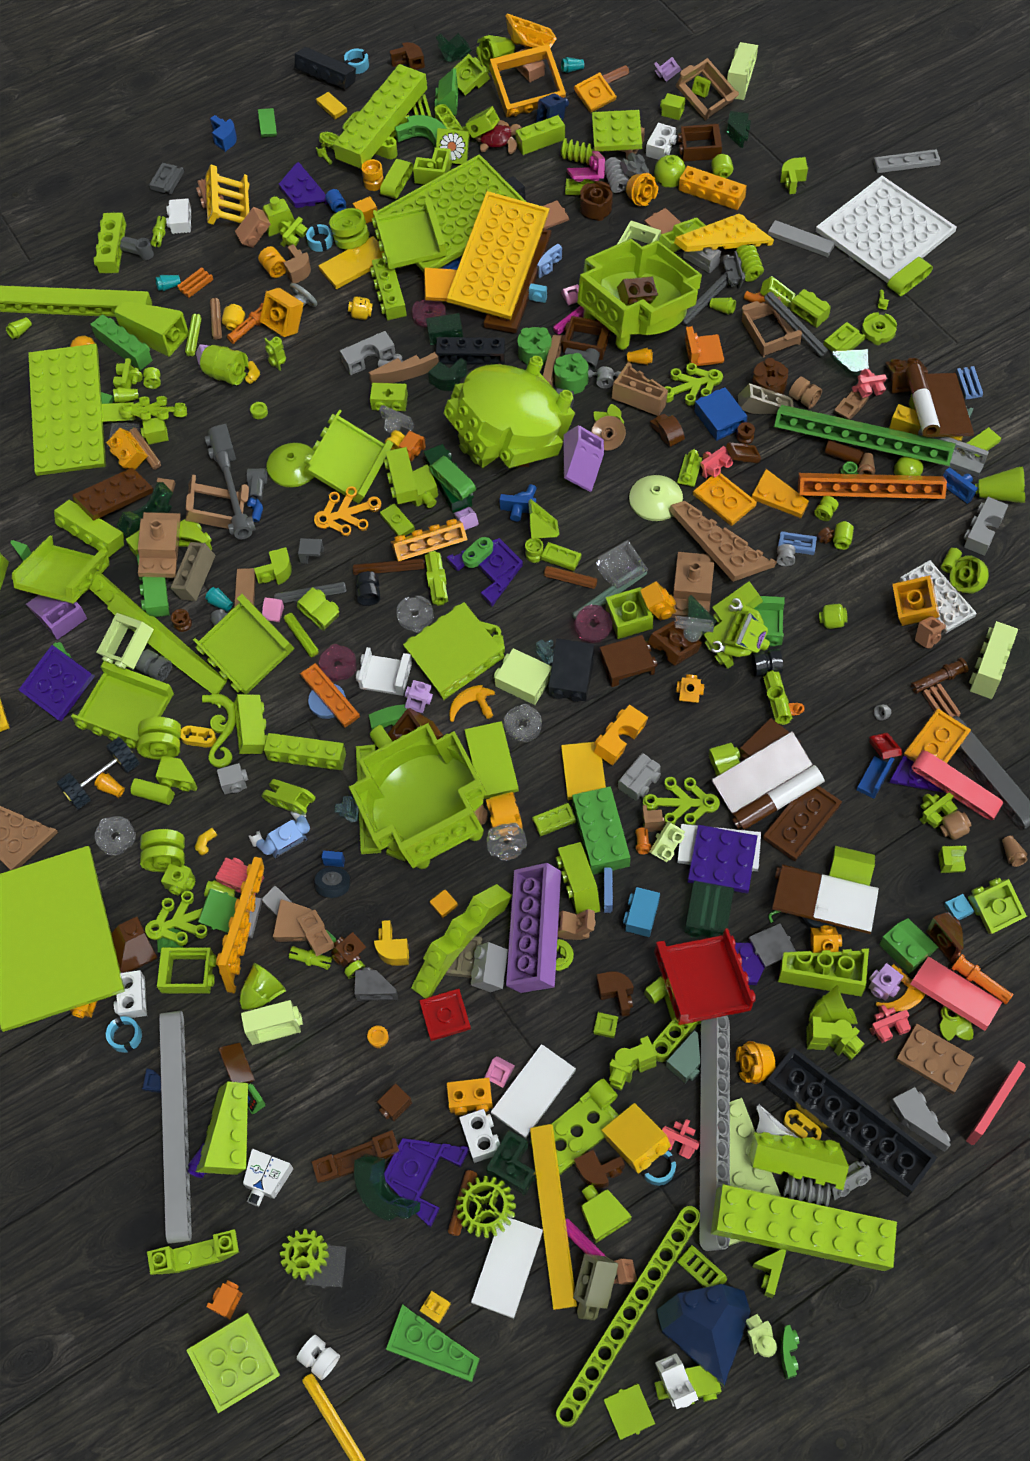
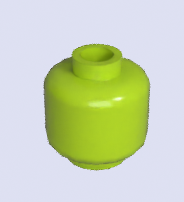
[711,154,733,178]
[819,604,847,629]

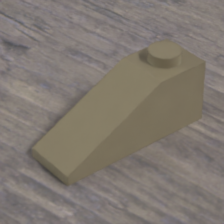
[738,383,794,414]

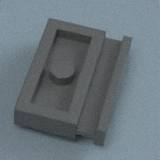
[149,163,184,194]

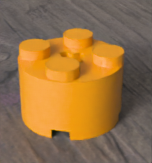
[486,792,523,836]

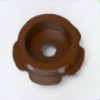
[817,527,834,544]

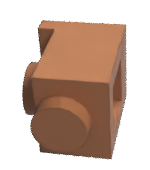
[915,616,946,648]

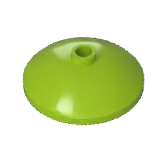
[267,443,315,487]

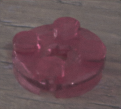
[412,298,446,328]
[575,605,613,642]
[319,644,357,682]

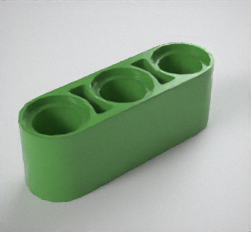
[429,456,476,501]

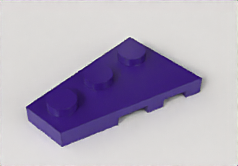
[890,756,946,793]

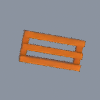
[177,268,213,298]

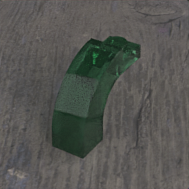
[117,482,173,537]
[354,1154,420,1221]

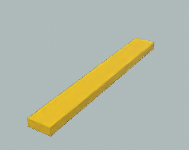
[530,1124,577,1310]

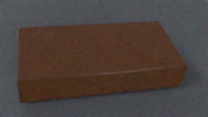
[725,442,761,463]

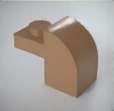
[284,244,311,283]
[557,909,596,940]

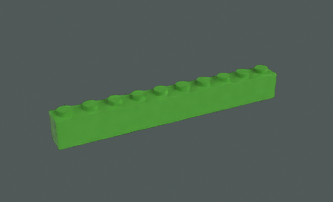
[774,405,956,466]

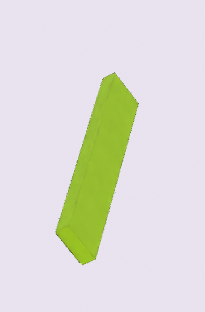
[356,745,381,854]

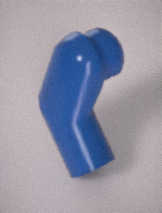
[514,484,537,498]
[247,497,263,522]

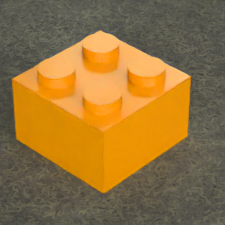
[893,575,940,626]

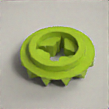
[319,132,339,150]
[556,939,574,972]

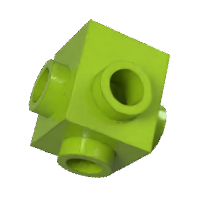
[161,864,195,895]

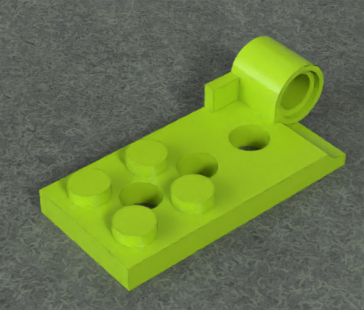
[530,1078,619,1175]

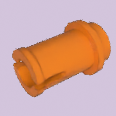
[635,828,651,854]

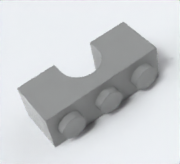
[340,331,396,375]
[964,497,1008,556]

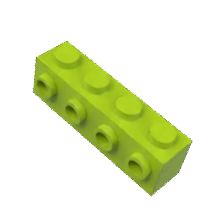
[370,258,407,320]
[54,500,124,557]
[264,733,346,770]

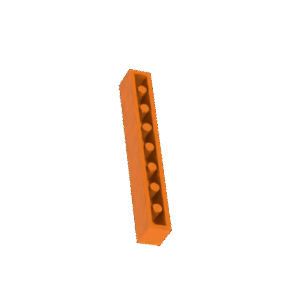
[798,473,947,499]

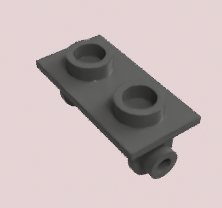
[723,251,745,289]

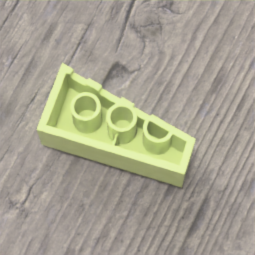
[727,42,758,100]
[969,621,1018,699]

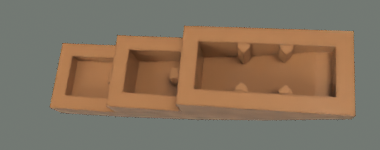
[369,352,439,385]

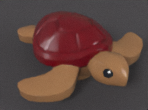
[475,120,522,154]

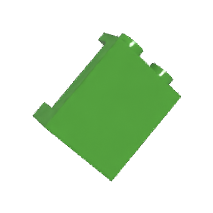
[754,596,785,646]

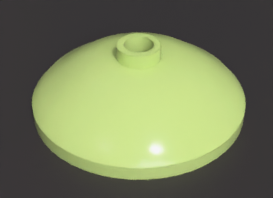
[629,475,683,521]

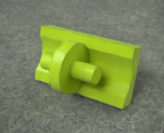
[279,217,308,247]
[113,358,143,388]
[920,792,958,828]

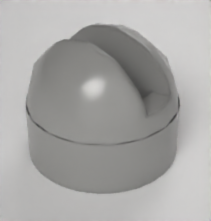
[874,704,891,720]

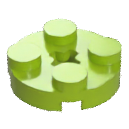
[862,312,897,345]

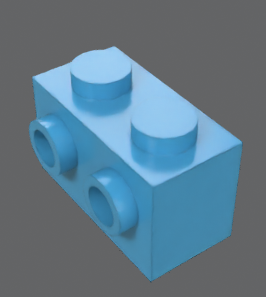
[623,887,660,937]

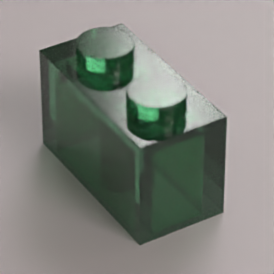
[426,313,463,345]

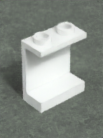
[356,648,412,696]

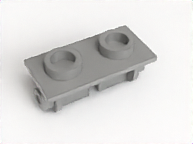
[825,1161,871,1200]

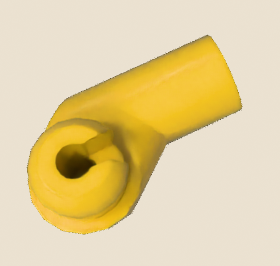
[245,361,260,384]

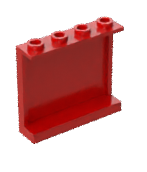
[654,928,755,1025]

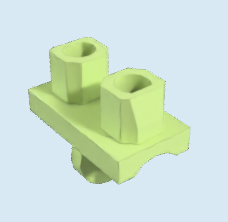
[649,821,685,862]
[746,1314,777,1357]

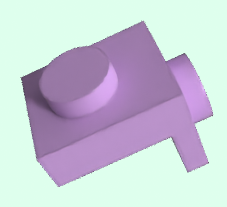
[655,57,681,82]

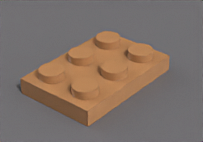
[896,1024,974,1095]

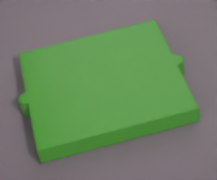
[198,889,237,933]

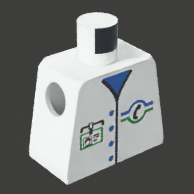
[243,1149,293,1207]

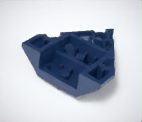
[657,1284,751,1387]

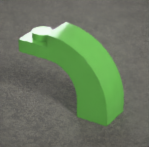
[395,115,447,147]

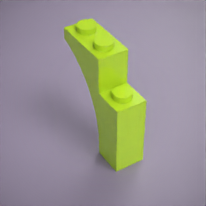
[126,519,212,557]
[704,581,763,668]

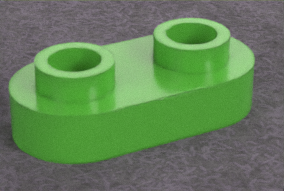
[462,537,493,568]

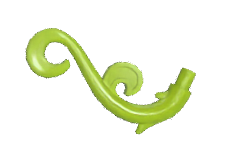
[202,693,236,768]

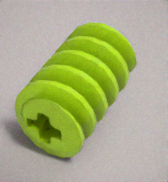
[561,138,594,165]
[736,245,764,282]

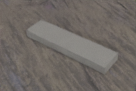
[873,149,941,173]
[768,220,835,257]

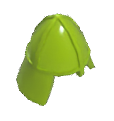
[240,963,286,1010]
[809,985,858,1024]

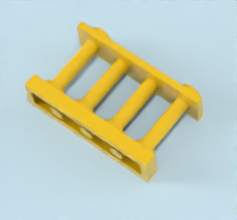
[205,165,249,225]

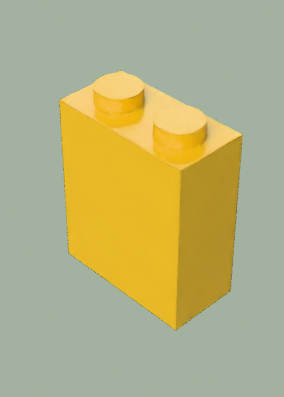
[602,1103,671,1174]

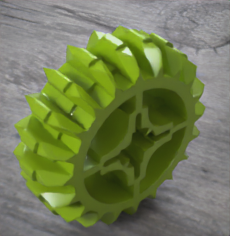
[456,1176,516,1238]

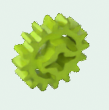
[280,1229,329,1280]

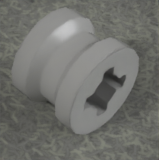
[597,367,614,388]
[777,544,795,566]

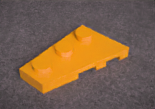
[752,469,809,518]

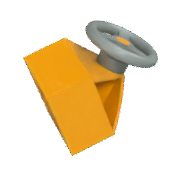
[260,283,317,337]

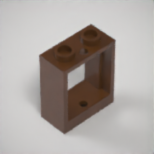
[678,124,722,161]
[561,316,611,360]

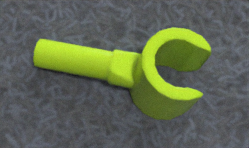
[316,144,332,164]
[878,290,889,310]

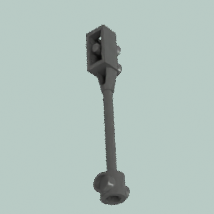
[205,424,256,539]

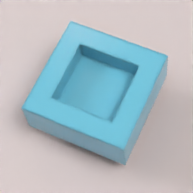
[529,284,547,303]
[944,894,974,920]

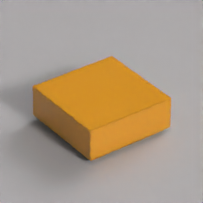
[430,890,458,918]

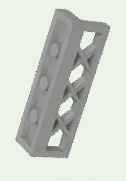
[918,428,989,477]

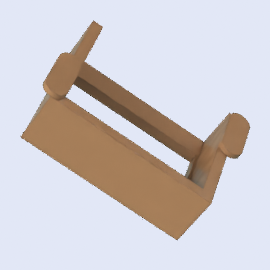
[676,58,739,121]
[742,296,802,358]
[185,475,249,529]

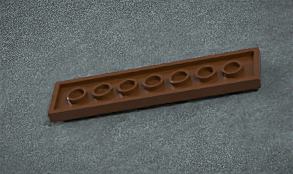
[484,229,551,333]

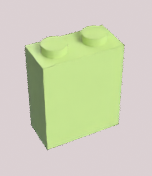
[494,648,552,705]

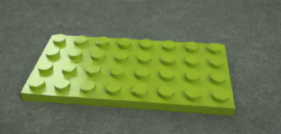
[29,344,106,476]

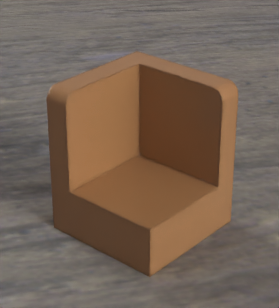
[642,805,665,832]

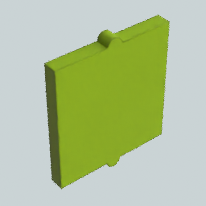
[604,1384,655,1440]

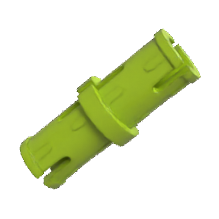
[151,216,166,247]
[289,946,332,970]

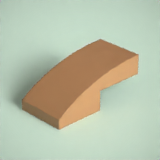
[834,390,868,420]
[297,910,335,957]

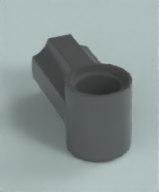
[120,236,154,260]
[565,348,600,371]
[247,468,267,501]

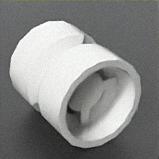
[297,1335,340,1380]

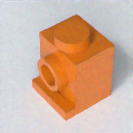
[399,431,426,461]
[206,1280,243,1319]

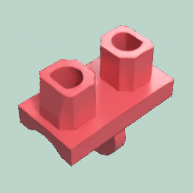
[852,369,887,398]
[700,446,733,478]
[869,1005,911,1043]
[662,1119,700,1159]

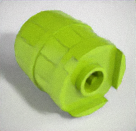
[200,345,249,385]

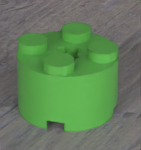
[518,327,552,365]
[554,353,588,394]

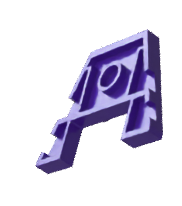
[447,538,523,607]
[382,1138,470,1227]

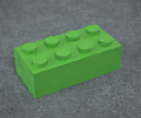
[572,786,630,875]

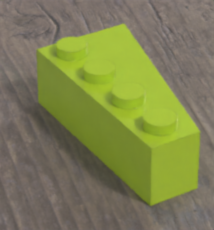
[778,948,869,997]
[196,1082,248,1175]
[749,1132,849,1190]

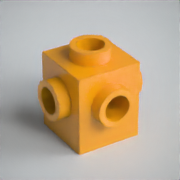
[676,674,704,703]
[811,925,842,953]

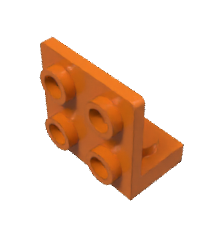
[685,326,724,366]

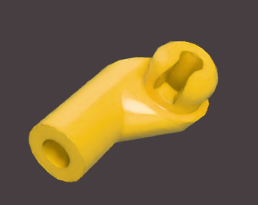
[195,828,217,855]

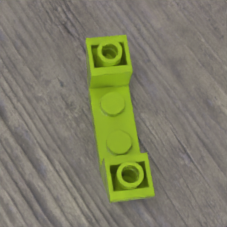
[147,1229,239,1275]

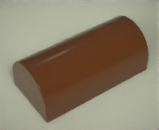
[825,440,864,465]

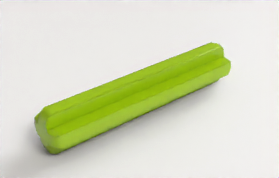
[185,314,201,356]
[284,613,319,657]

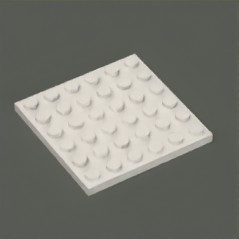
[816,176,957,283]

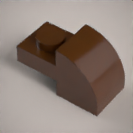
[650,414,685,447]

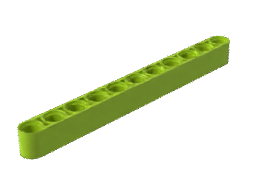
[556,1206,700,1427]

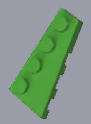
[386,1304,480,1382]

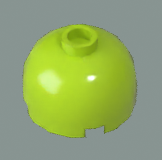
[654,155,686,188]
[950,556,989,594]

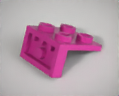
[567,151,605,182]

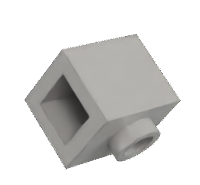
[217,763,249,794]

